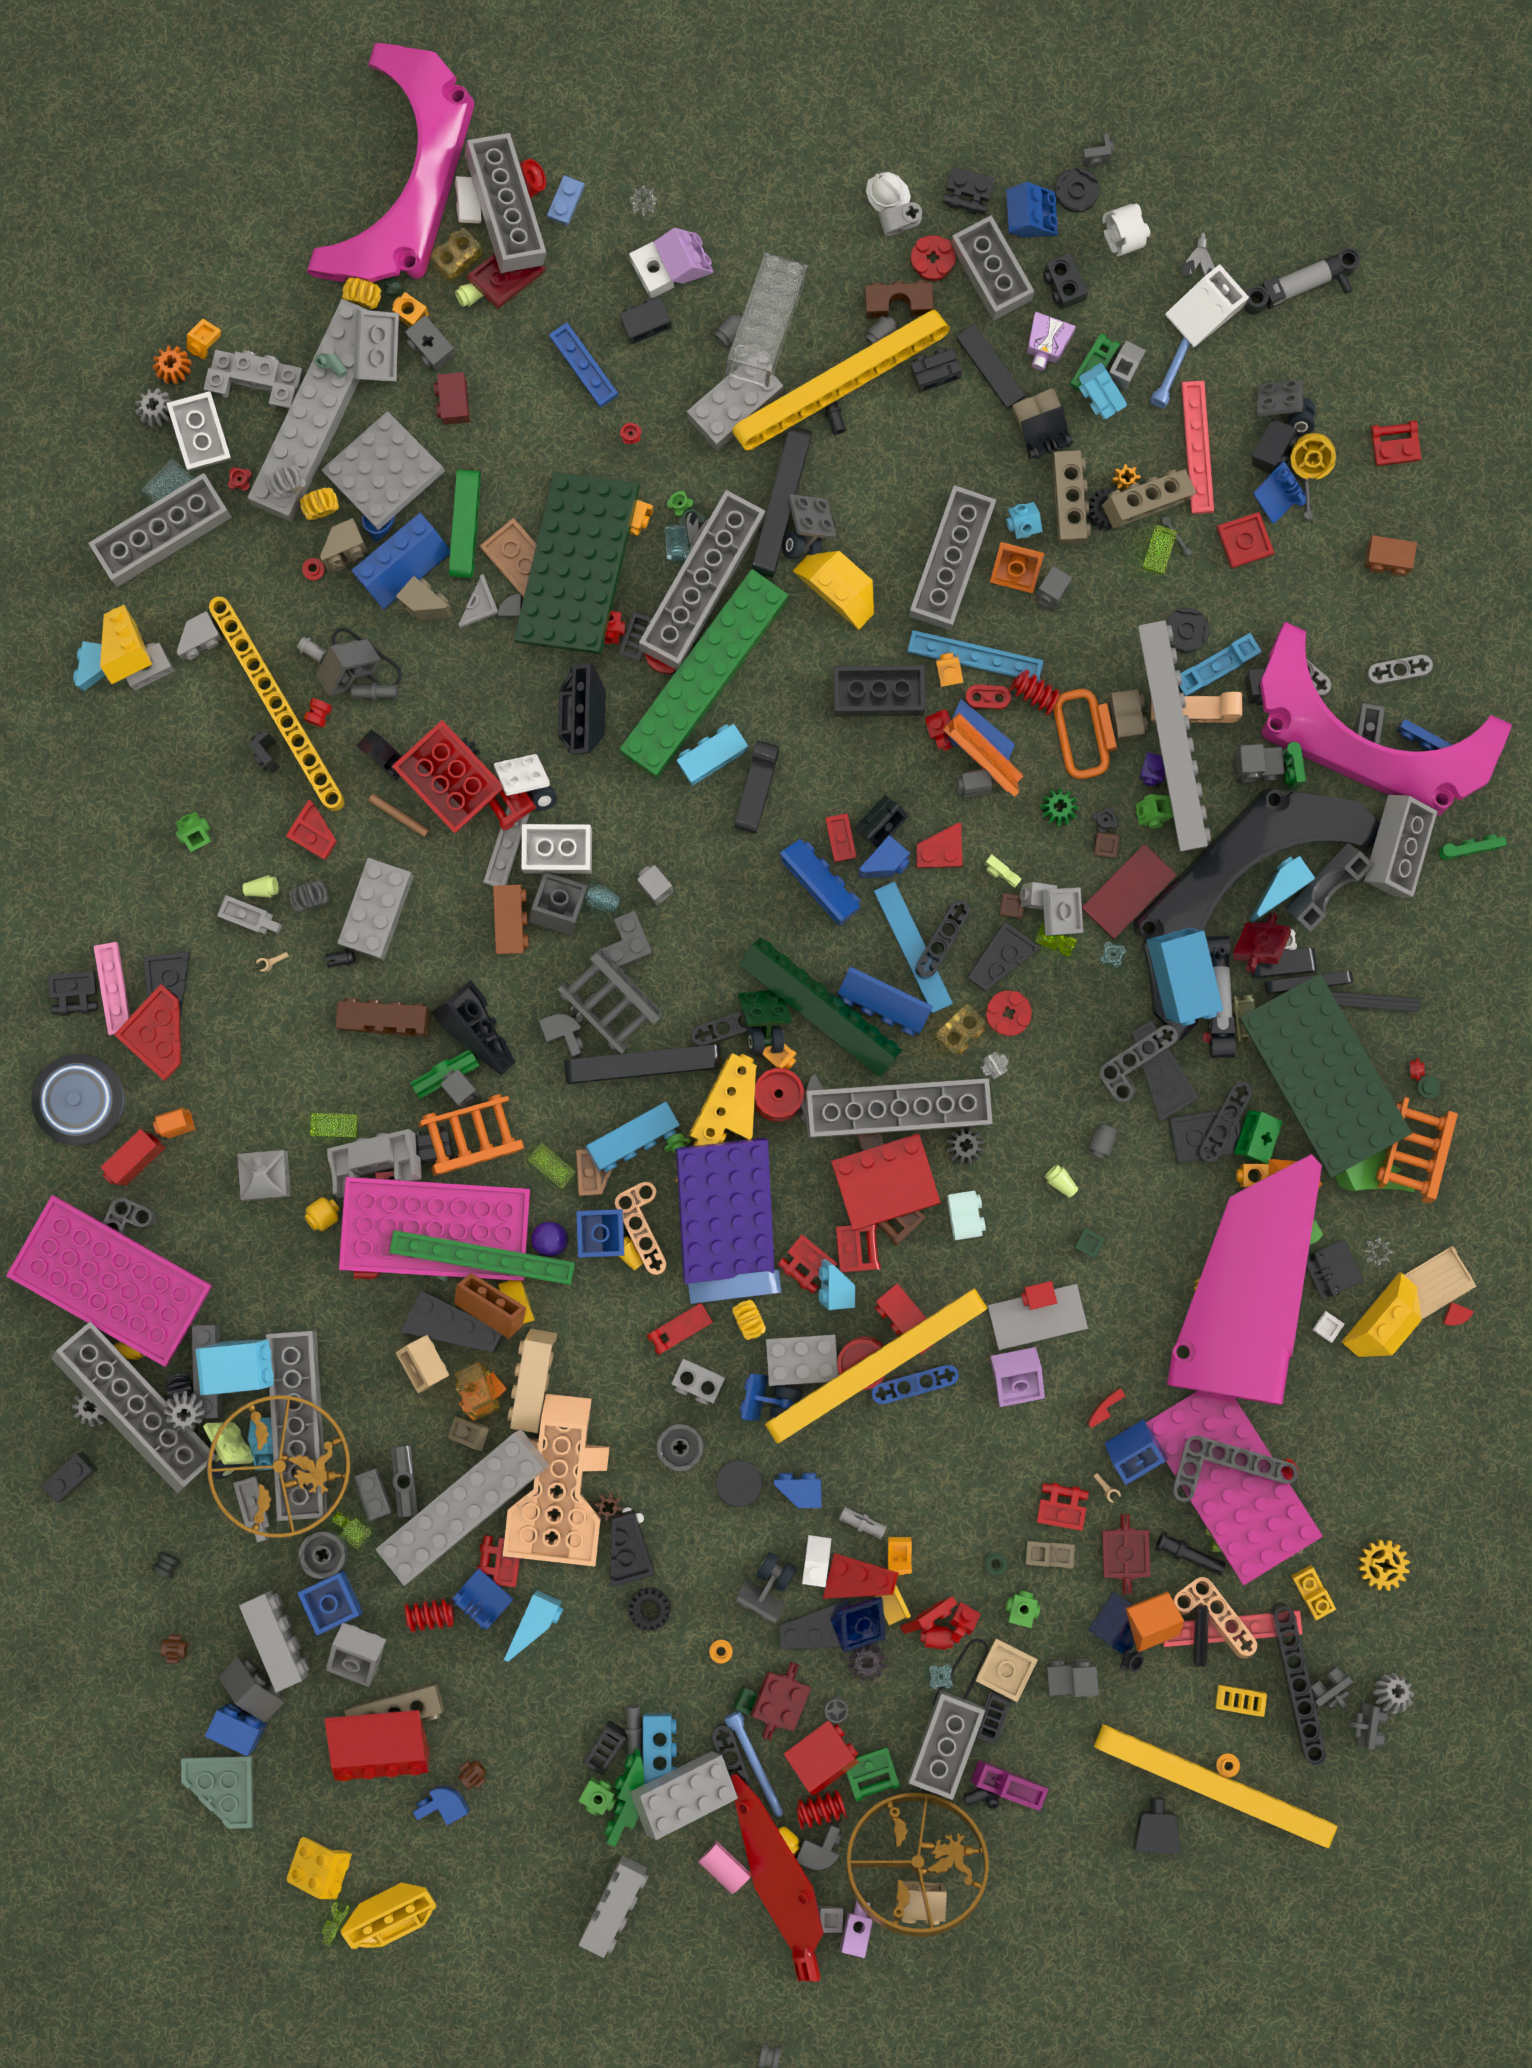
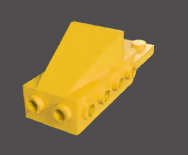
[675,1053,757,1182]

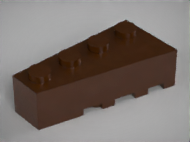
[335,998,431,1038]

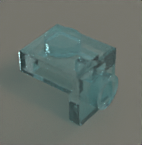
[664,524,689,561]

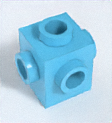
[1006,502,1043,539]

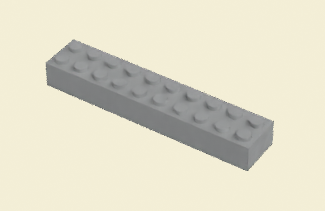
[248,299,369,523]
[1138,620,1211,852]

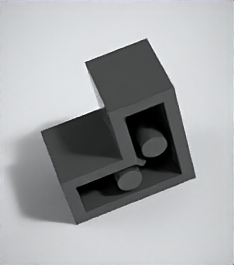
[316,639,381,696]
[1233,744,1284,784]
[602,911,653,969]
[218,1656,284,1723]
[1045,1657,1099,1697]

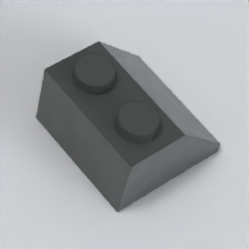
[529,872,588,936]

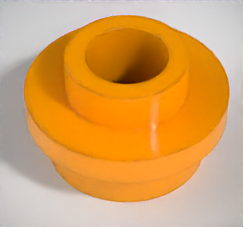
[709,1639,733,1663]
[1216,1753,1240,1778]

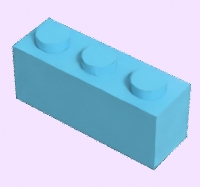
[677,724,749,786]

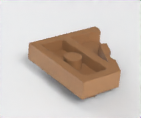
[576,1150,612,1197]

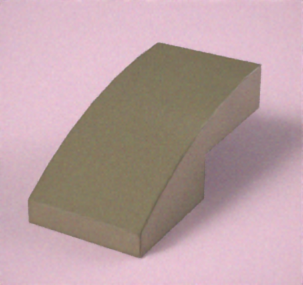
[1026,1541,1076,1568]

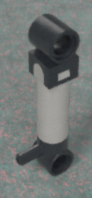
[1244,247,1360,315]
[1206,936,1236,1058]

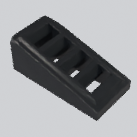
[618,611,653,661]
[976,1691,1012,1745]
[583,1720,627,1775]

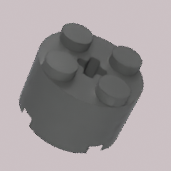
[657,1423,704,1471]
[298,1530,349,1579]

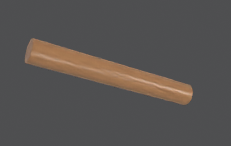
[368,794,430,838]

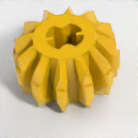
[342,277,381,309]
[299,488,339,520]
[732,1300,766,1340]

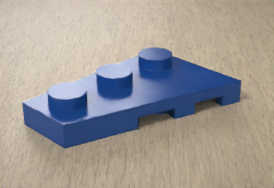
[948,699,1015,760]

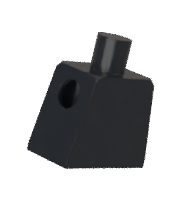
[1133,1797,1180,1854]

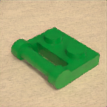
[1282,742,1306,790]
[847,1746,900,1802]

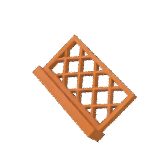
[943,712,1023,797]

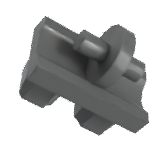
[1310,1666,1353,1709]
[1349,1702,1388,1750]

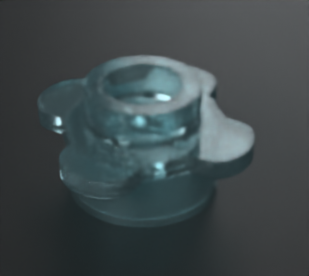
[1100,942,1126,967]
[929,1665,953,1689]

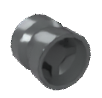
[824,1696,848,1723]

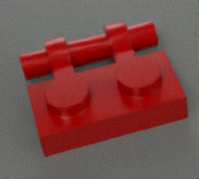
[777,1235,837,1294]
[1036,1482,1089,1531]
[476,1535,520,1587]

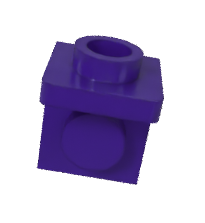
[1139,752,1165,787]

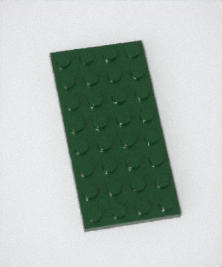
[514,473,640,655]
[1239,974,1412,1178]

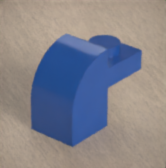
[413,1785,470,1825]

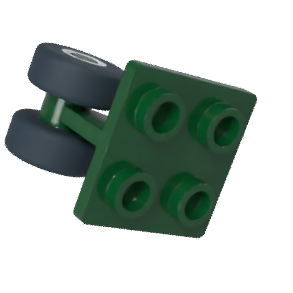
[737,990,792,1055]

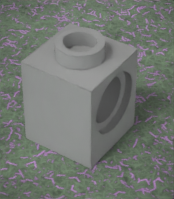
[1020,882,1057,910]

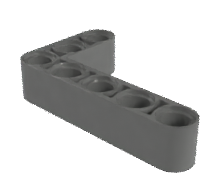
[1172,1435,1298,1503]

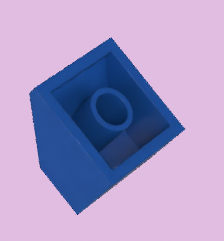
[858,835,910,879]
[576,1209,625,1258]

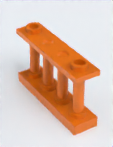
[418,1094,524,1176]
[1376,1097,1458,1204]

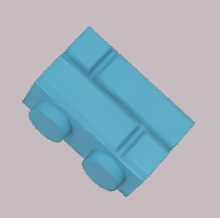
[1079,363,1127,419]

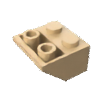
[396,1335,449,1393]

